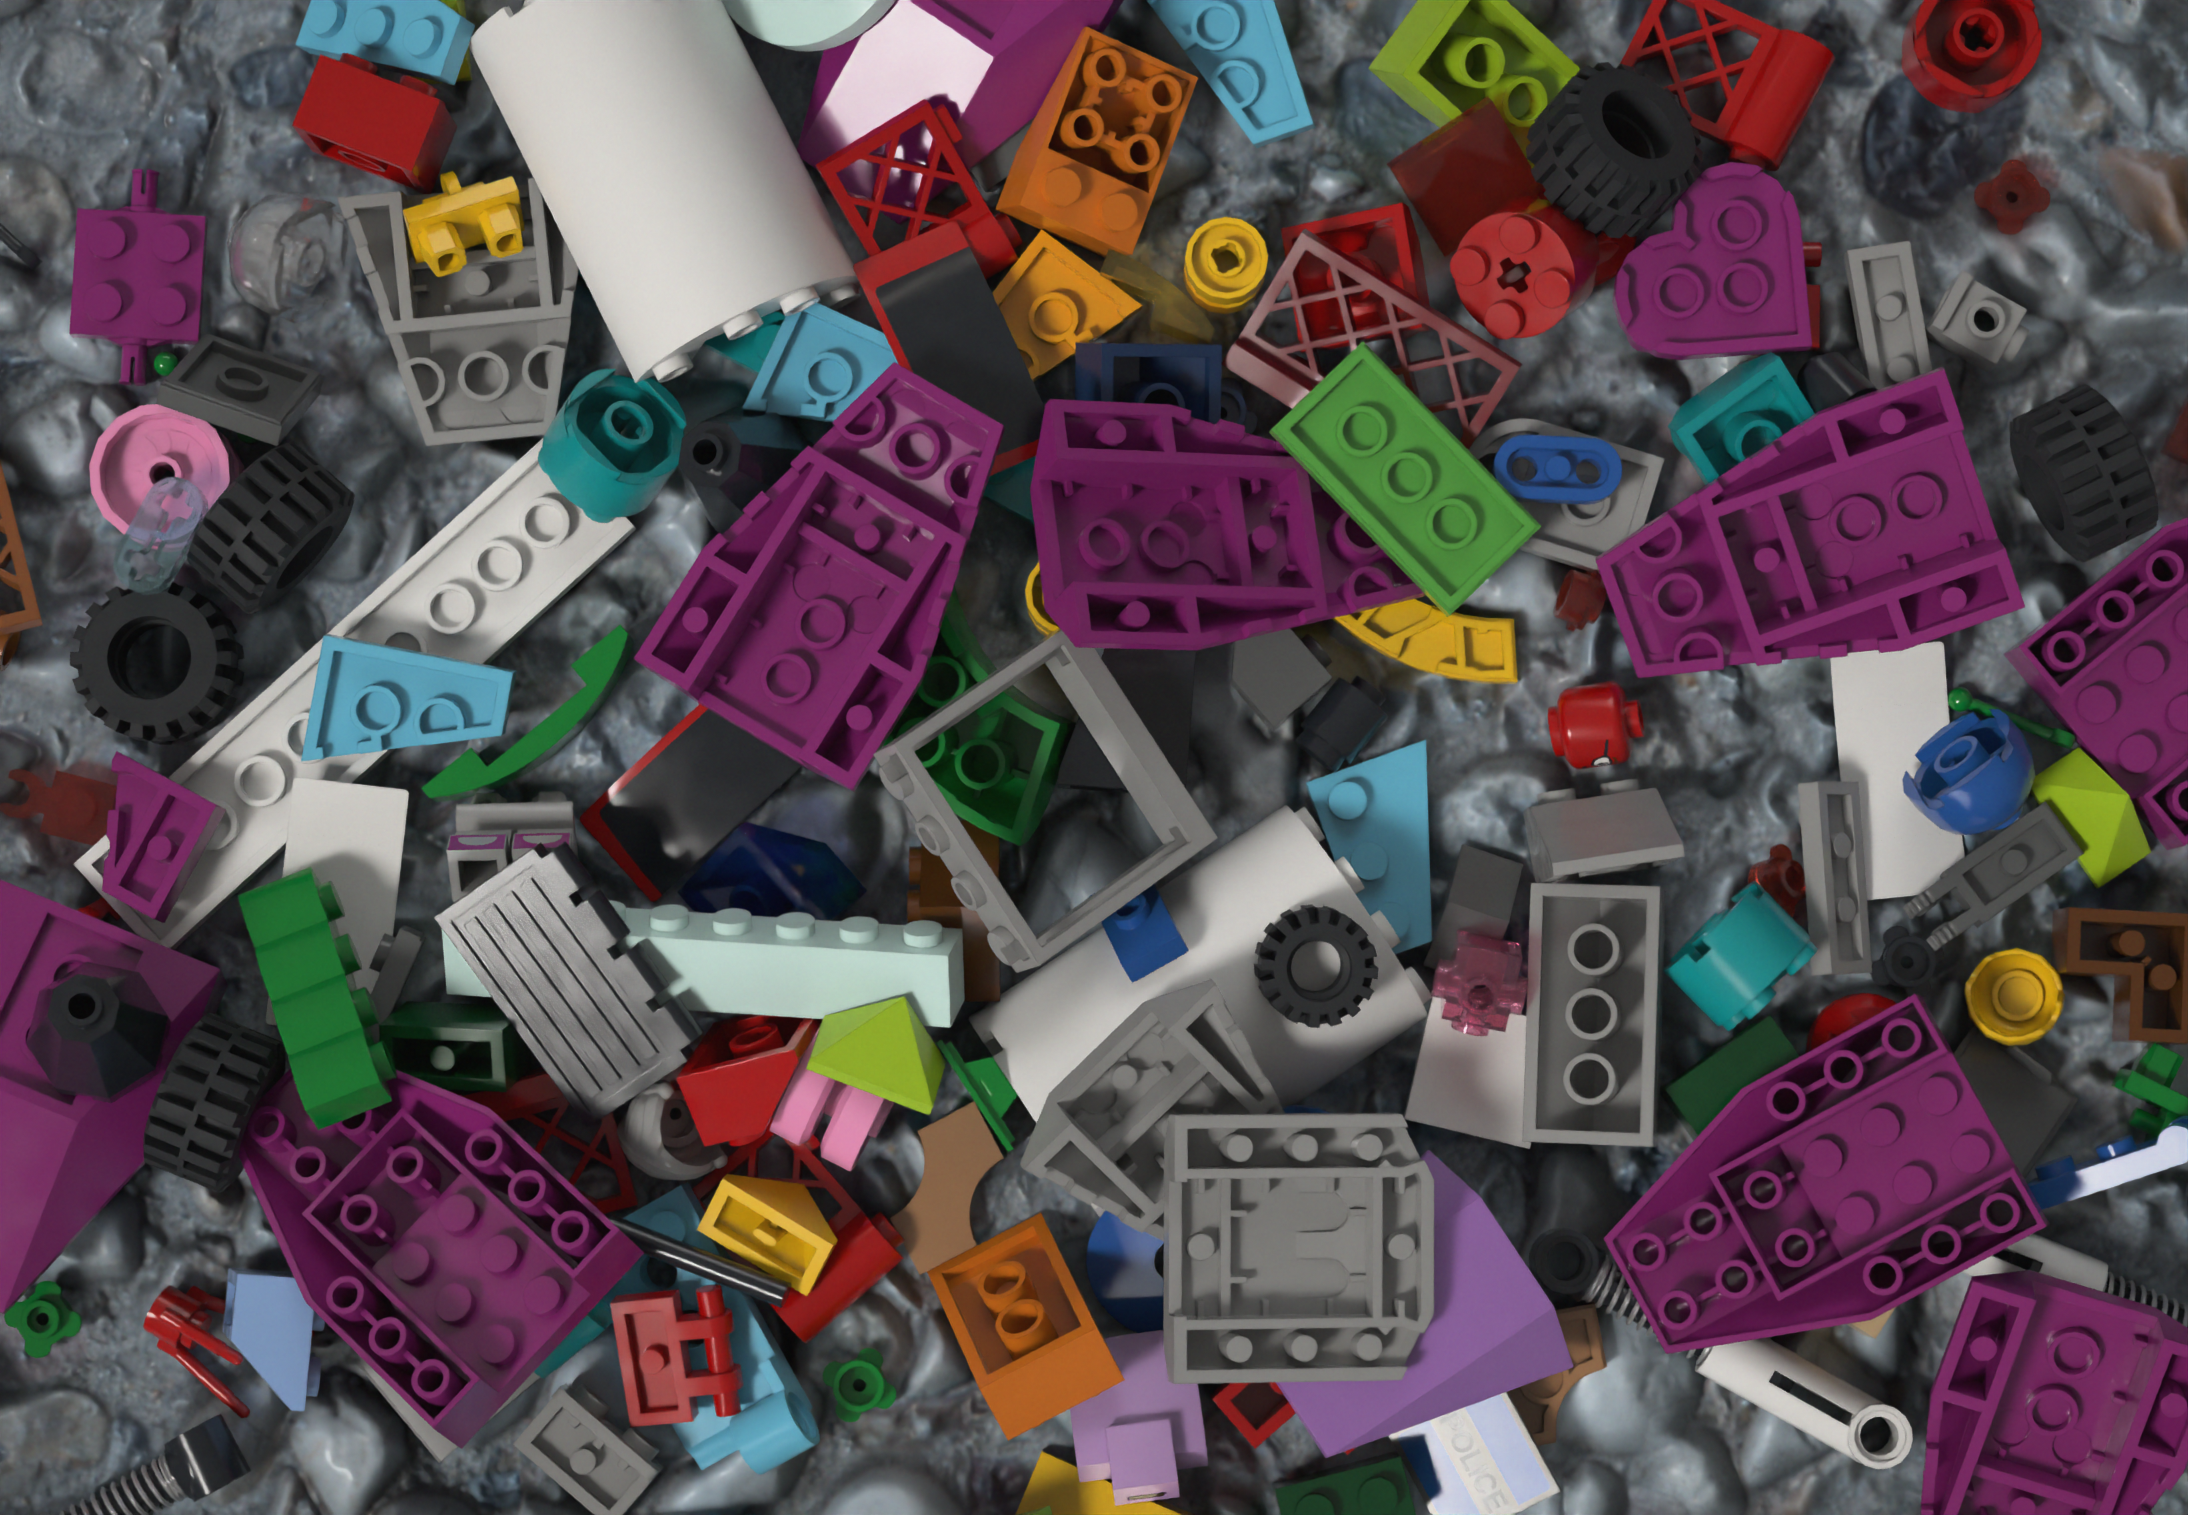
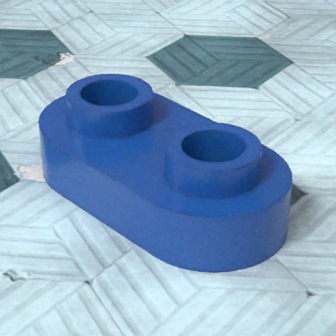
[1492,435,1622,505]

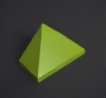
[2030,747,2151,888]
[806,996,946,1115]

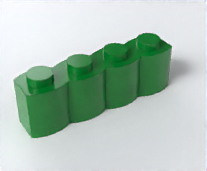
[238,867,397,1130]

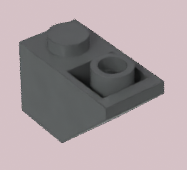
[1230,628,1333,732]

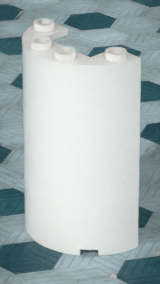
[468,0,861,383]
[967,805,1432,1217]

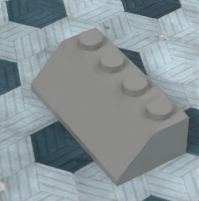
[1522,883,1666,1147]

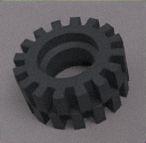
[1254,904,1379,1028]

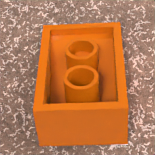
[927,1213,1125,1441]

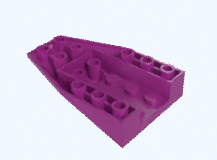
[797,0,1124,225]
[2004,517,2188,850]
[0,879,228,1314]
[1603,994,2050,1354]
[239,1068,644,1449]

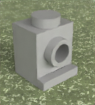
[1925,270,2029,372]

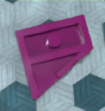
[102,751,226,923]

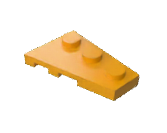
[992,229,1143,382]

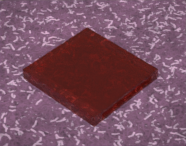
[1387,96,1545,257]

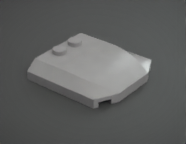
[1163,1113,1434,1384]

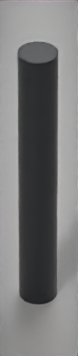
[608,1214,791,1308]

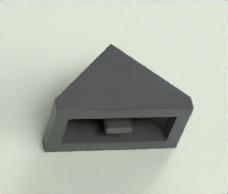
[1422,844,1523,986]

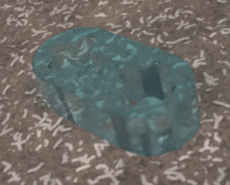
[113,477,209,595]

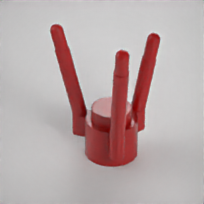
[143,1285,315,1418]

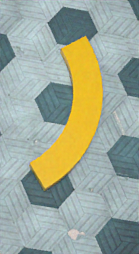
[1331,599,1518,684]

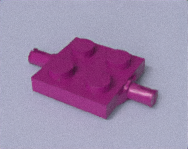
[69,169,208,386]

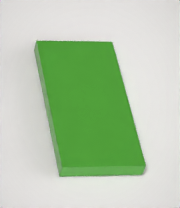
[1269,341,1541,617]

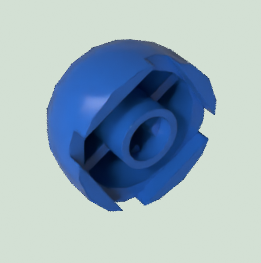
[1902,709,2035,835]

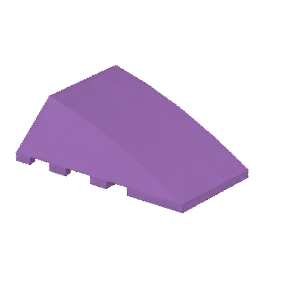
[1276,1150,1574,1458]

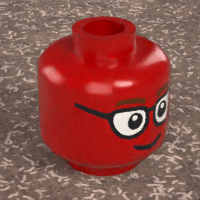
[1548,681,1645,769]

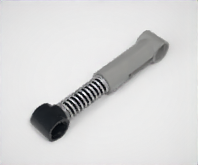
[38,1414,251,1515]

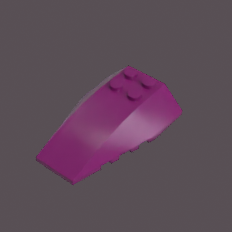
[634,362,1005,792]
[1595,367,2025,678]
[1030,399,1425,650]
[1920,1270,2188,1515]

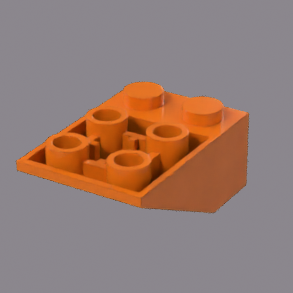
[995,26,1198,258]

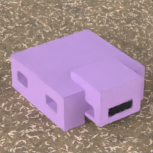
[1070,1330,1208,1506]

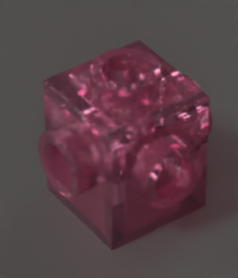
[1431,930,1528,1036]

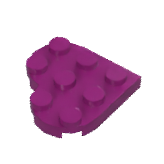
[1612,162,1812,360]

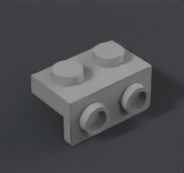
[513,1383,664,1515]

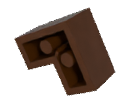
[907,820,1001,1002]
[2051,907,2188,1045]

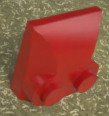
[1281,202,1430,354]

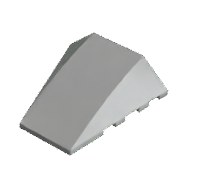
[337,178,579,446]
[1020,979,1285,1242]

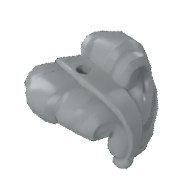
[617,1063,728,1180]

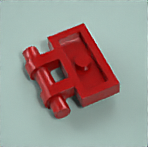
[610,1284,744,1427]

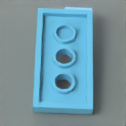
[603,1182,820,1475]

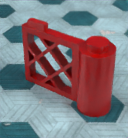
[1620,0,1835,172]
[815,99,1023,280]
[692,1118,905,1344]

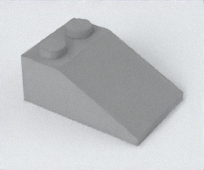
[1523,779,1685,883]

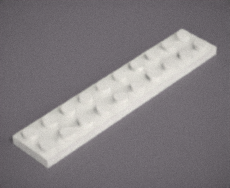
[74,438,636,950]

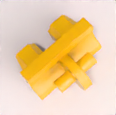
[402,171,525,277]

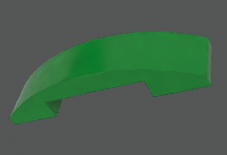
[421,625,634,802]

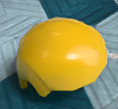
[1964,948,2065,1046]

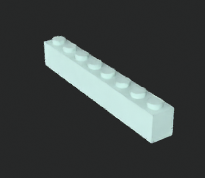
[442,901,965,1028]

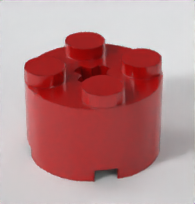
[1901,0,2042,113]
[1450,196,1599,340]

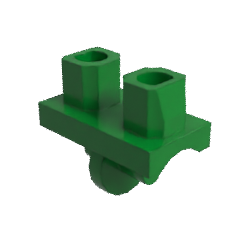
[2111,1043,2188,1142]

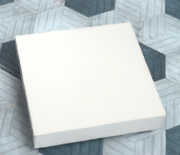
[1404,994,1531,1149]

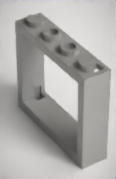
[873,628,1218,973]

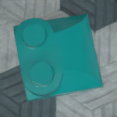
[1668,352,1815,485]

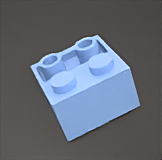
[223,1267,325,1411]

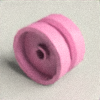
[89,404,244,554]
[769,1028,895,1172]

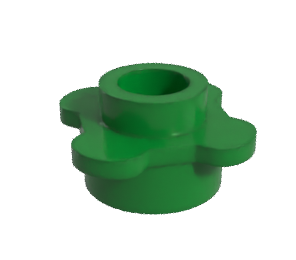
[4,1281,82,1358]
[823,1348,896,1422]

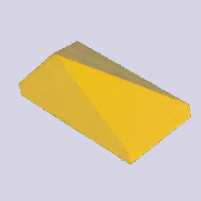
[697,1174,838,1296]

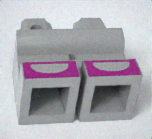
[446,791,578,902]

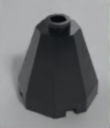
[678,407,814,534]
[26,962,171,1103]

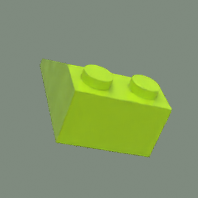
[1368,0,1580,191]

